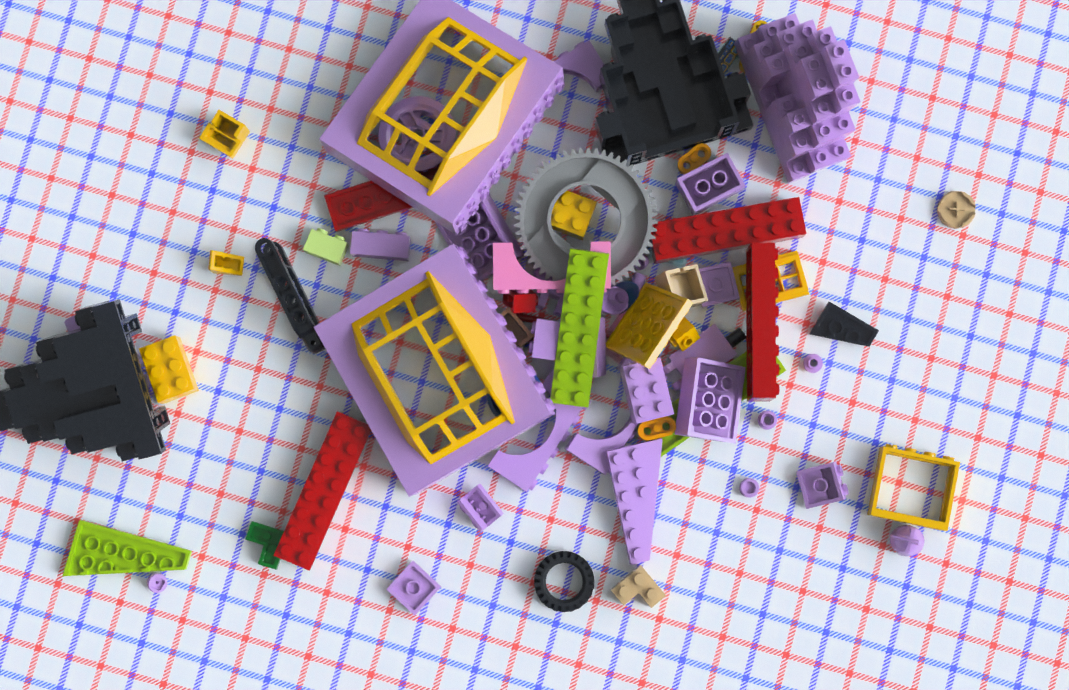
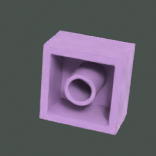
[529,318,560,360]

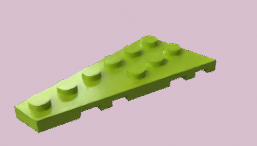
[62,520,192,576]

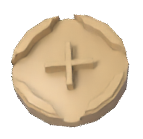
[937,191,976,229]

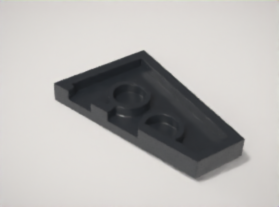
[809,301,879,347]

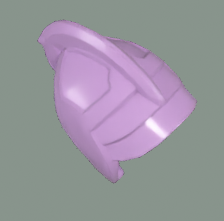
[889,524,925,556]

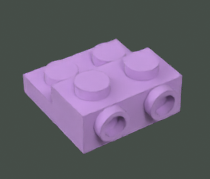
[796,461,849,509]

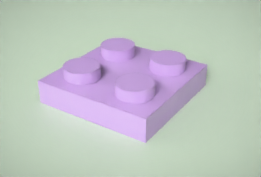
[699,261,740,308]
[386,560,442,616]

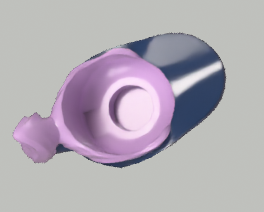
[601,281,639,316]

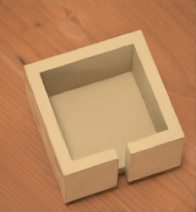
[654,264,708,308]

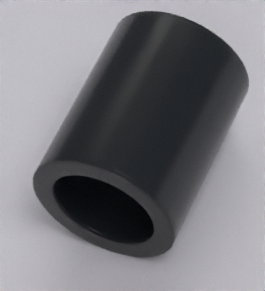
[725,327,746,348]

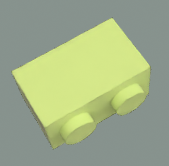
[303,228,349,266]

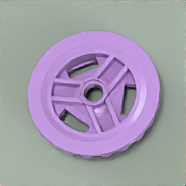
[378,96,457,172]

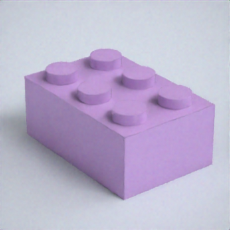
[675,153,746,216]
[619,357,674,424]

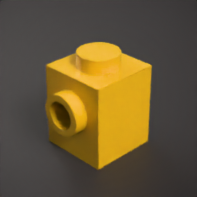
[668,317,701,352]

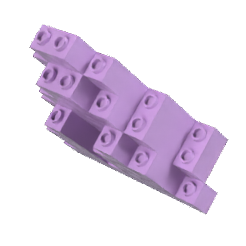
[734,13,861,184]

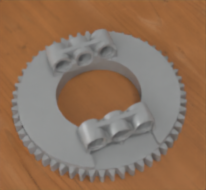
[514,148,658,286]

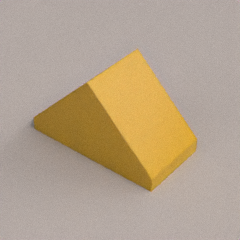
[208,250,244,276]

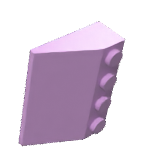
[435,194,524,281]
[675,357,746,444]

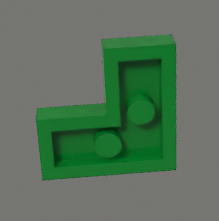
[245,521,284,570]

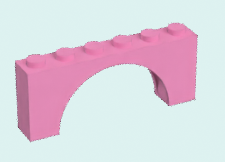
[493,241,611,294]

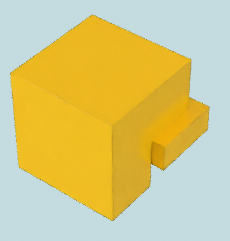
[199,110,250,159]

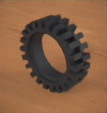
[534,551,595,612]

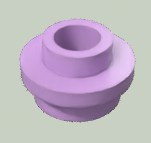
[803,354,823,373]
[758,410,777,430]

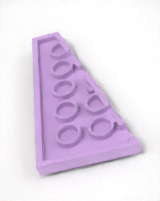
[605,438,663,565]

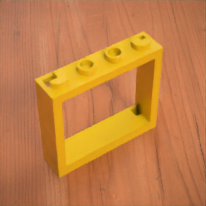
[867,444,960,531]

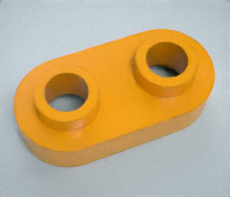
[677,143,711,175]
[638,416,676,441]

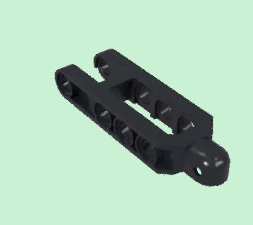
[255,238,325,354]

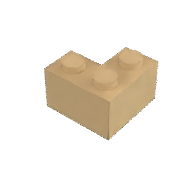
[610,565,666,608]

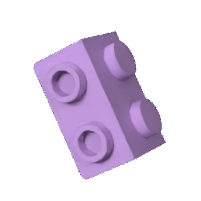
[457,484,504,532]

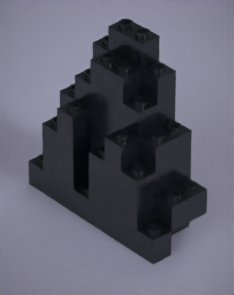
[595,0,753,167]
[0,299,171,461]

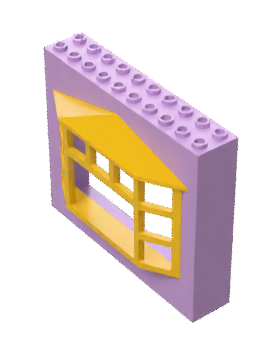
[319,0,565,235]
[314,244,556,497]

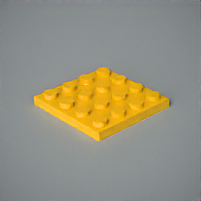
[606,282,692,369]

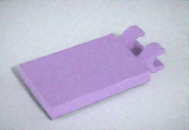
[663,324,737,391]

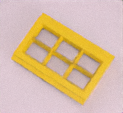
[732,251,809,312]

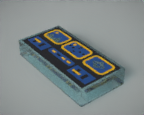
[718,37,739,75]

